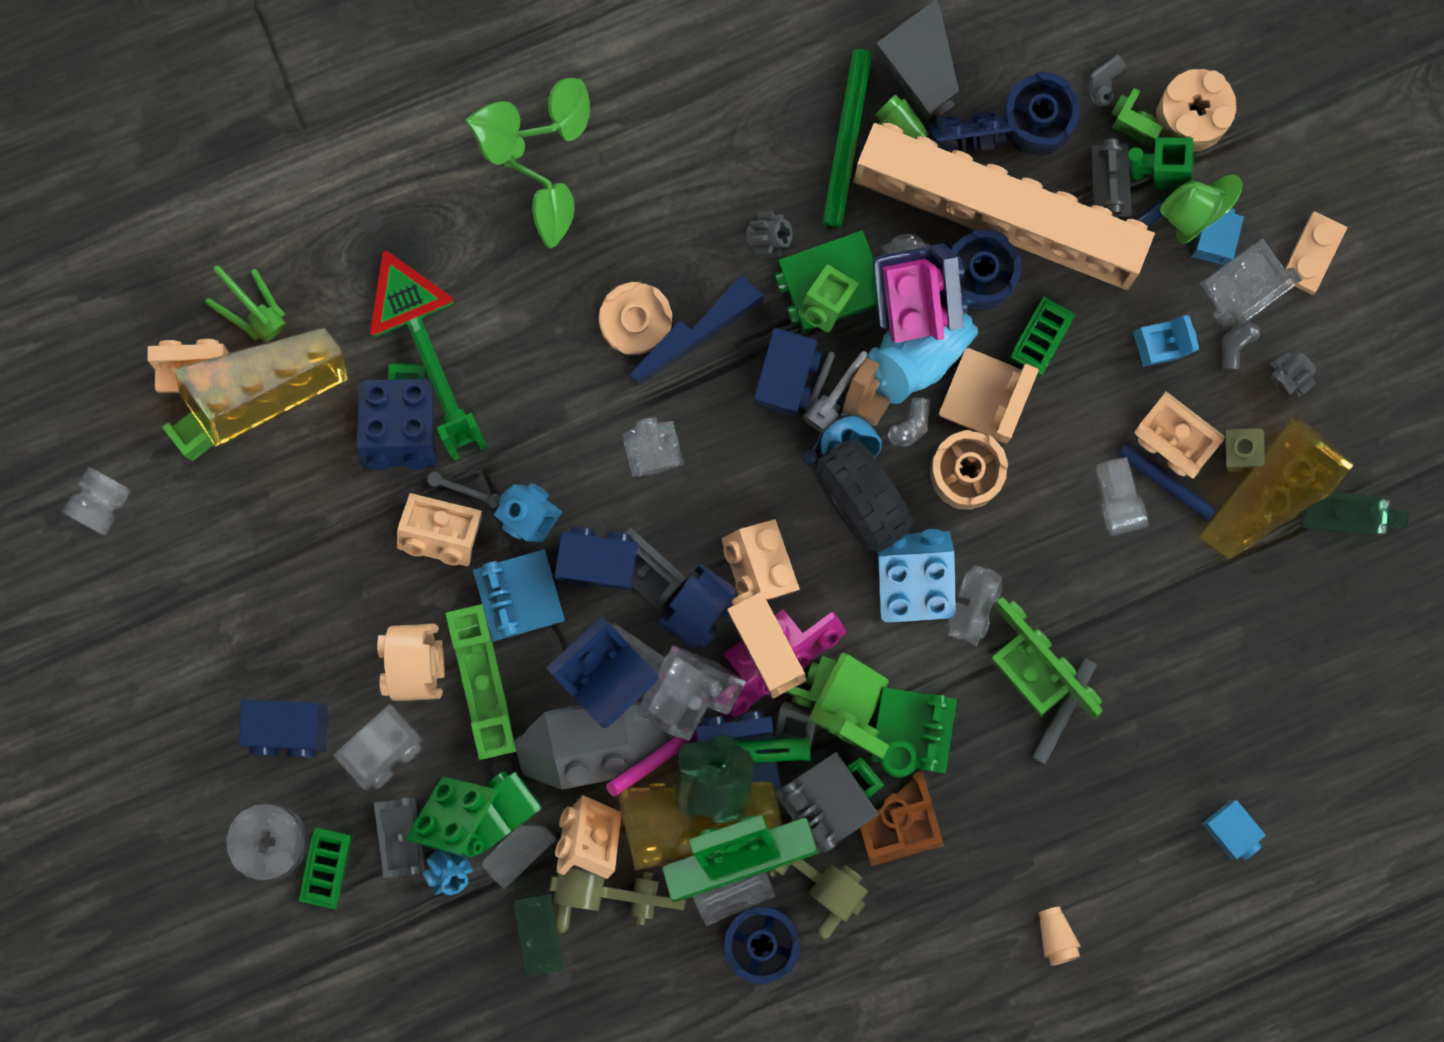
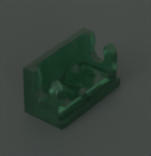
[513,894,564,977]

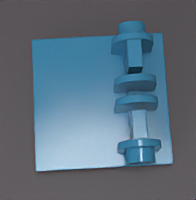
[473,549,565,642]

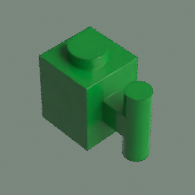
[1128,137,1195,190]

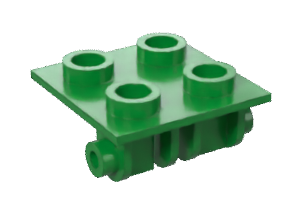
[871,687,957,774]
[405,776,498,857]

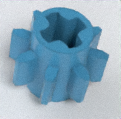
[422,850,473,895]

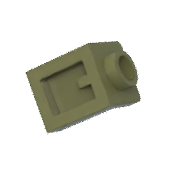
[1226,429,1265,472]

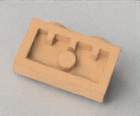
[397,493,482,566]
[555,795,622,879]

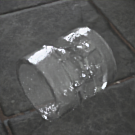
[62,467,132,536]

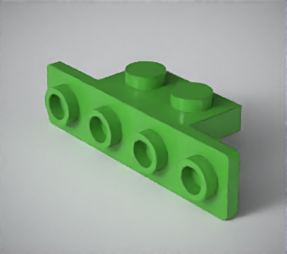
[991,597,1103,720]

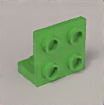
[808,653,890,759]

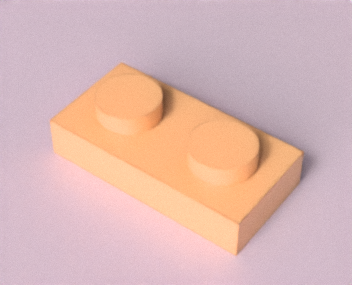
[1280,211,1347,295]

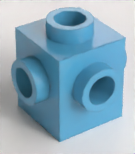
[494,483,562,542]

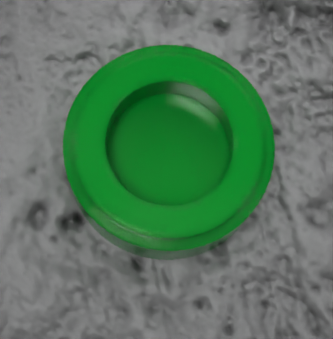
[880,739,918,777]

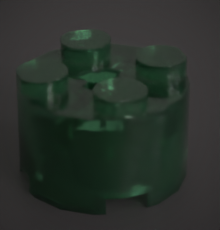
[674,735,754,823]

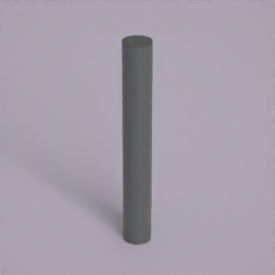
[1032,658,1097,764]

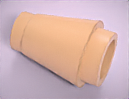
[1038,906,1081,966]

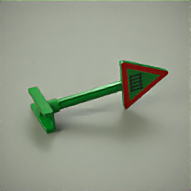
[370,251,488,461]

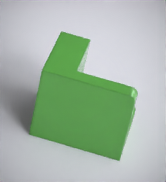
[162,408,222,461]

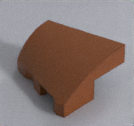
[860,771,944,866]

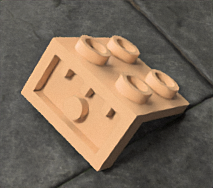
[939,348,1039,444]

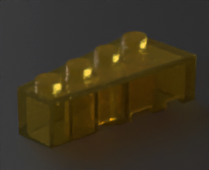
[174,328,347,446]
[619,782,782,870]

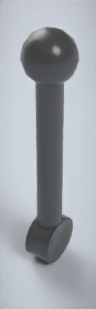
[427,472,500,508]

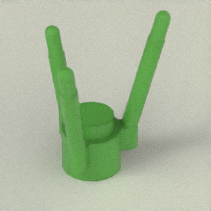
[205,265,287,343]

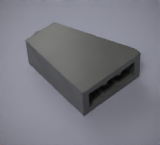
[874,0,959,121]

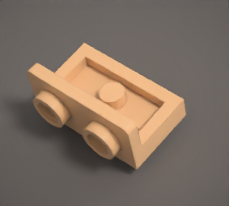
[148,339,231,393]
[1134,391,1225,479]
[722,519,800,601]

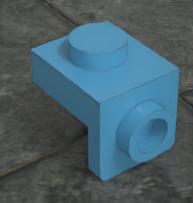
[1133,315,1199,367]

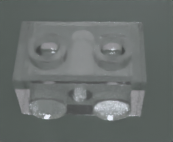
[333,704,424,790]

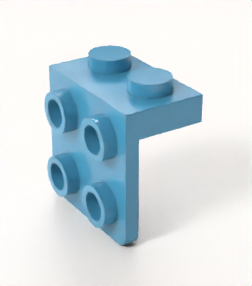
[876,529,956,622]

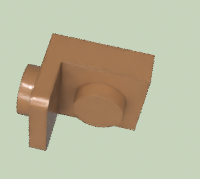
[842,358,890,426]

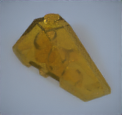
[1200,413,1354,560]

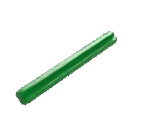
[823,49,872,229]

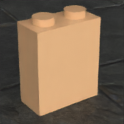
[727,590,806,699]

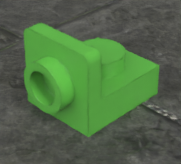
[1111,88,1163,149]
[798,264,859,333]
[786,656,836,709]

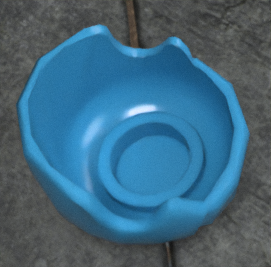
[821,416,882,458]

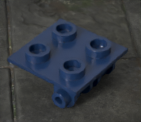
[928,111,1011,153]

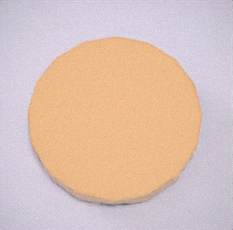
[599,282,673,356]

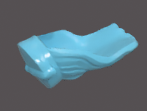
[867,308,978,404]

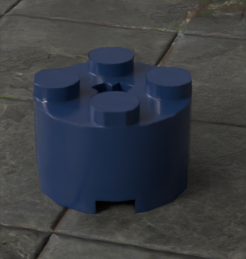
[1002,72,1081,155]
[951,230,1021,310]
[657,562,737,650]
[724,906,800,984]

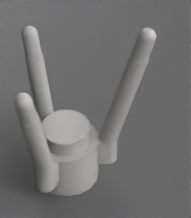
[802,351,867,434]

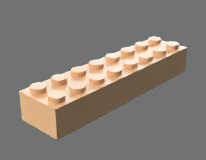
[853,123,1155,291]

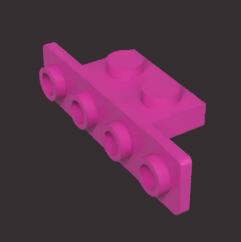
[713,609,847,722]

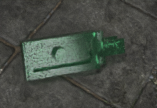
[1301,490,1409,536]

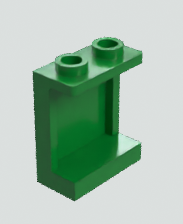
[774,230,877,335]

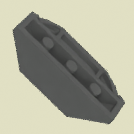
[514,702,669,790]

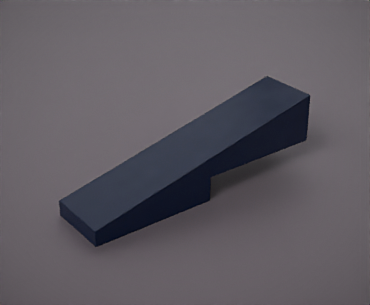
[630,276,764,386]

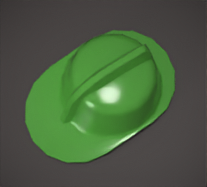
[1160,174,1243,244]

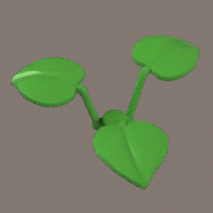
[465,78,590,249]

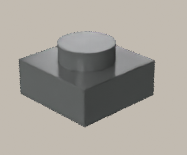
[774,701,817,749]

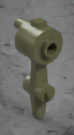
[766,859,868,939]
[549,865,686,933]

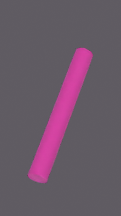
[606,728,697,796]

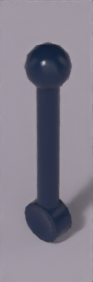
[803,395,846,465]

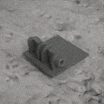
[775,752,879,855]

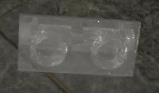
[946,565,1002,647]

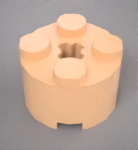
[1156,69,1236,151]
[930,430,1008,509]
[377,624,445,701]

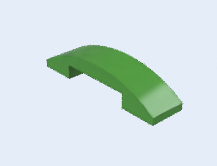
[445,604,516,760]

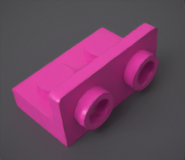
[882,259,948,343]

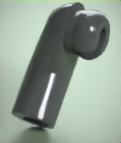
[1089,54,1127,106]
[1221,320,1261,371]

